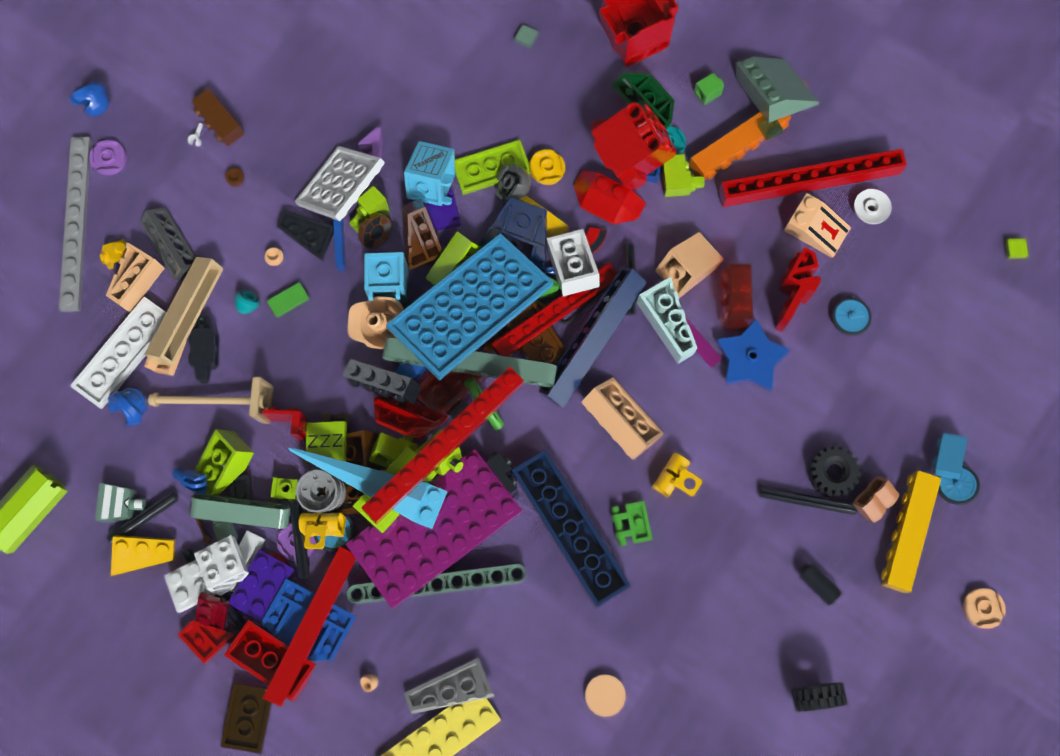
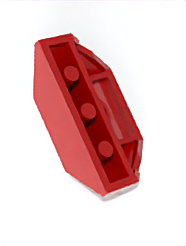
[573,170,646,225]
[373,395,448,438]

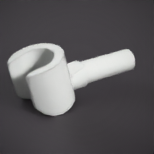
[188,123,203,146]

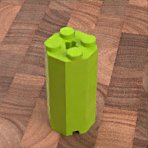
[0,465,68,554]

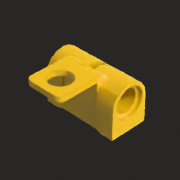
[651,453,702,498]
[299,513,346,549]

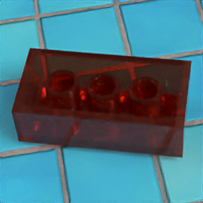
[416,349,488,416]

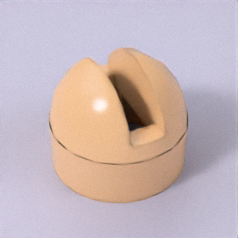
[360,673,378,692]

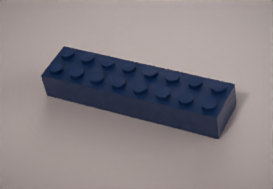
[511,450,631,609]

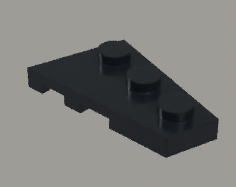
[276,210,334,262]

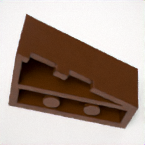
[403,199,443,270]

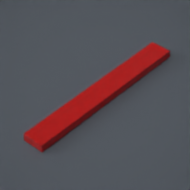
[491,262,617,357]
[263,547,356,707]

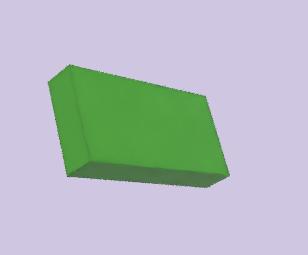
[267,282,309,318]

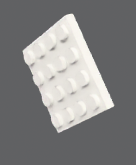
[295,146,385,221]

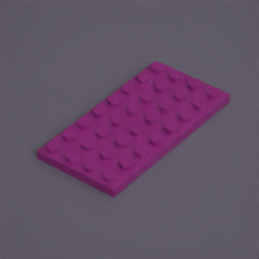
[346,449,522,610]

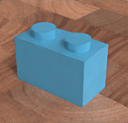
[932,433,968,480]

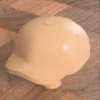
[348,297,405,349]

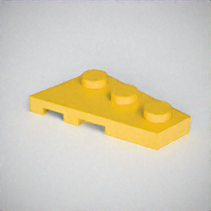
[111,535,176,576]

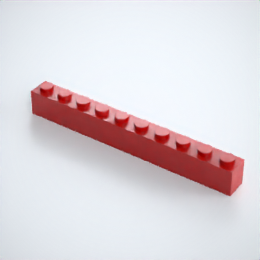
[719,149,907,207]
[361,367,524,525]

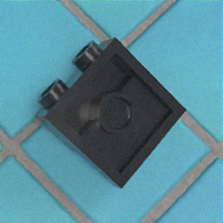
[486,451,518,498]

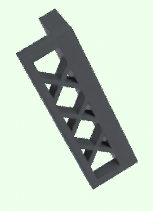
[140,208,195,280]

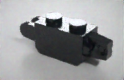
[188,316,220,384]

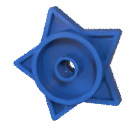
[717,320,790,391]

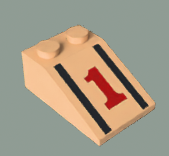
[784,193,851,258]

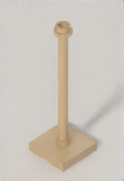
[148,377,274,424]

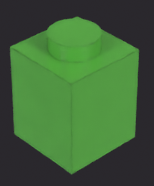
[694,73,724,105]

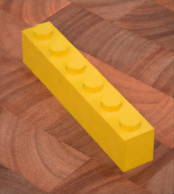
[881,470,941,593]

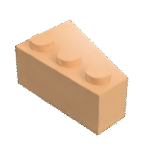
[106,242,165,313]

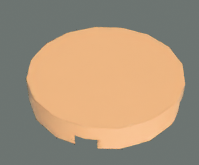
[963,588,1006,628]
[585,675,626,717]

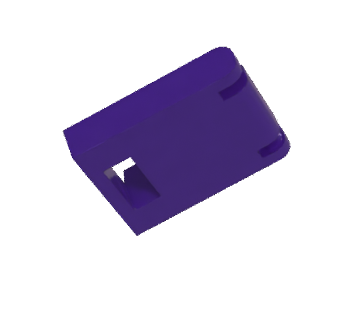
[410,190,461,231]

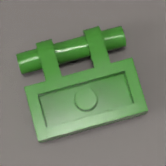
[611,501,653,547]

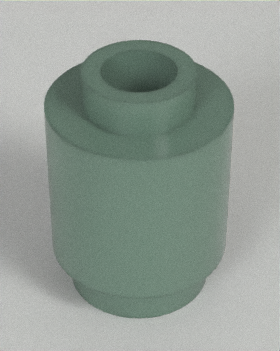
[213,521,238,541]

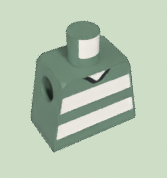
[95,483,146,523]

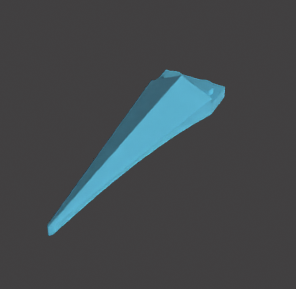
[288,447,447,529]

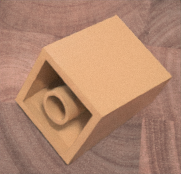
[655,232,724,298]

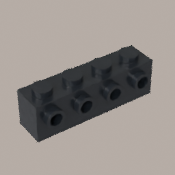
[342,359,422,404]

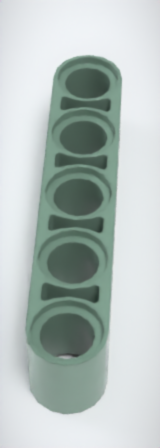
[190,494,290,529]

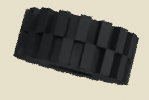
[807,445,861,497]
[791,682,848,712]

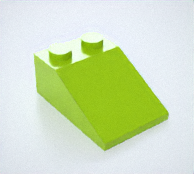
[195,429,254,496]

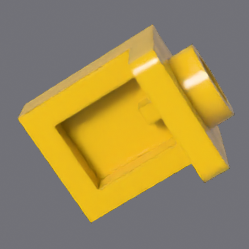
[100,239,127,270]

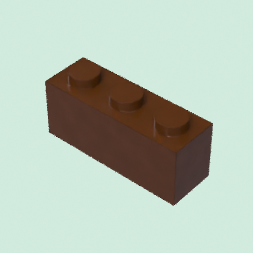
[191,89,245,147]

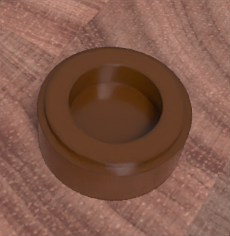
[225,168,245,187]

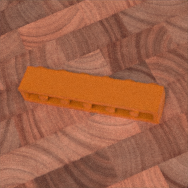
[689,112,792,180]

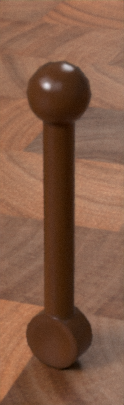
[189,507,211,543]

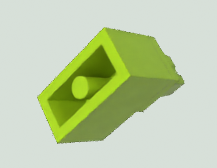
[661,154,705,197]
[349,186,390,233]
[369,432,418,468]

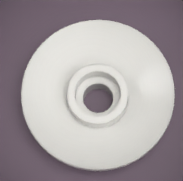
[854,189,892,224]

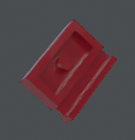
[195,592,230,630]

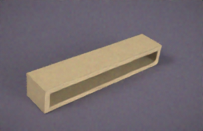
[144,257,223,366]

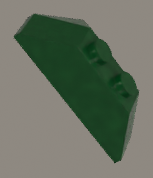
[611,72,675,130]

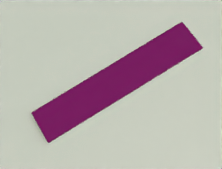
[685,317,722,368]

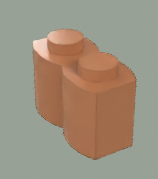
[853,476,899,523]

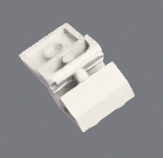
[164,535,249,613]

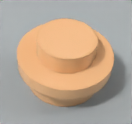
[265,248,284,266]

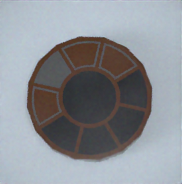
[358,212,392,249]

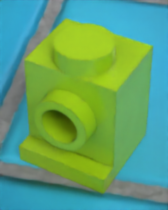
[271,477,298,501]

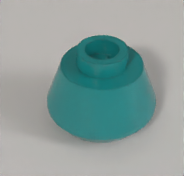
[234,290,260,314]

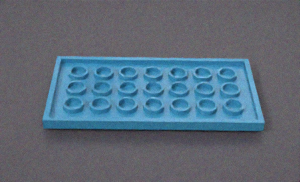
[386,233,554,380]

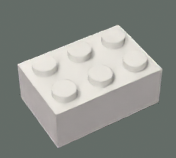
[547,229,599,296]

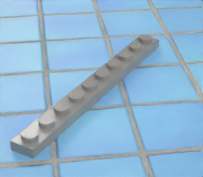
[59,137,92,312]

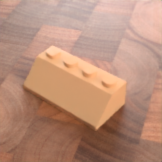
[582,377,664,460]

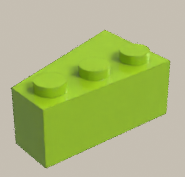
[425,231,482,285]

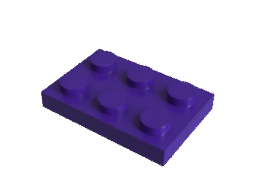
[229,550,295,622]

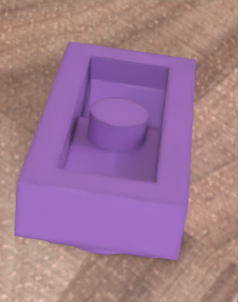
[358,127,383,169]

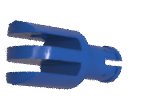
[172,467,208,494]

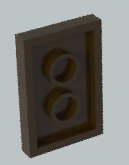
[220,683,273,754]

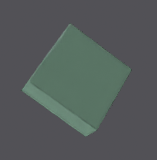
[515,25,538,49]

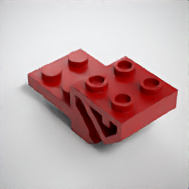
[775,247,822,332]

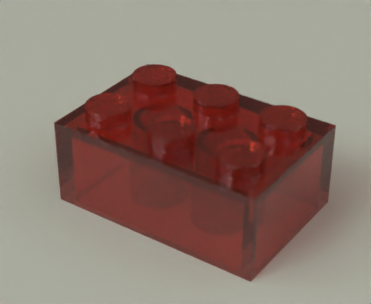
[719,264,753,330]

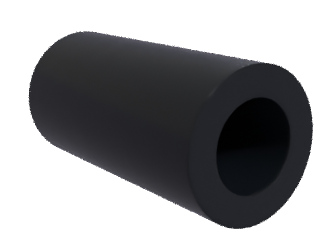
[799,563,843,606]

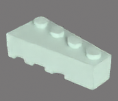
[636,277,697,364]

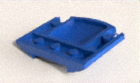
[261,579,357,661]

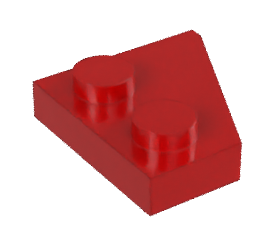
[177,620,235,664]

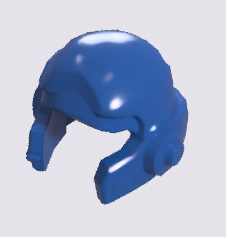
[69,81,109,117]
[108,388,148,427]

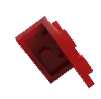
[262,407,309,442]

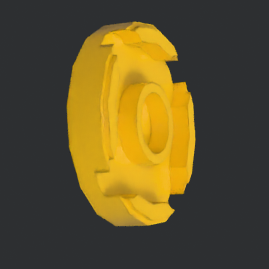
[529,149,565,185]

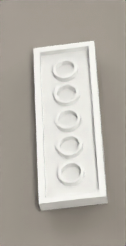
[70,297,166,409]

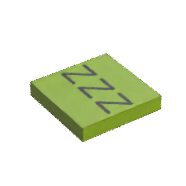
[306,421,347,463]

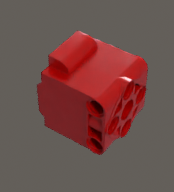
[599,0,679,66]
[590,102,676,191]

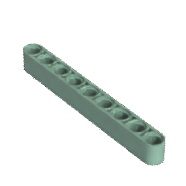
[382,338,557,387]
[347,564,526,604]

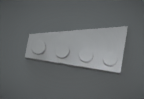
[404,658,494,714]

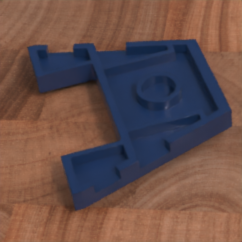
[478,197,547,270]

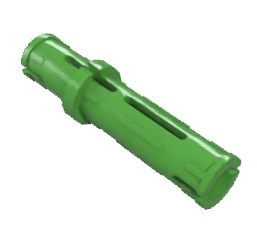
[464,377,505,430]

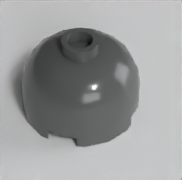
[495,164,531,201]

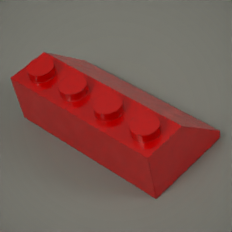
[224,620,316,702]

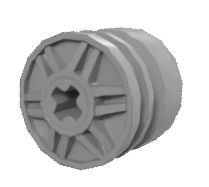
[296,470,346,513]

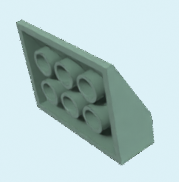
[736,57,819,123]

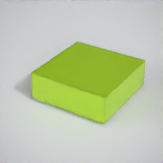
[1005,238,1029,259]

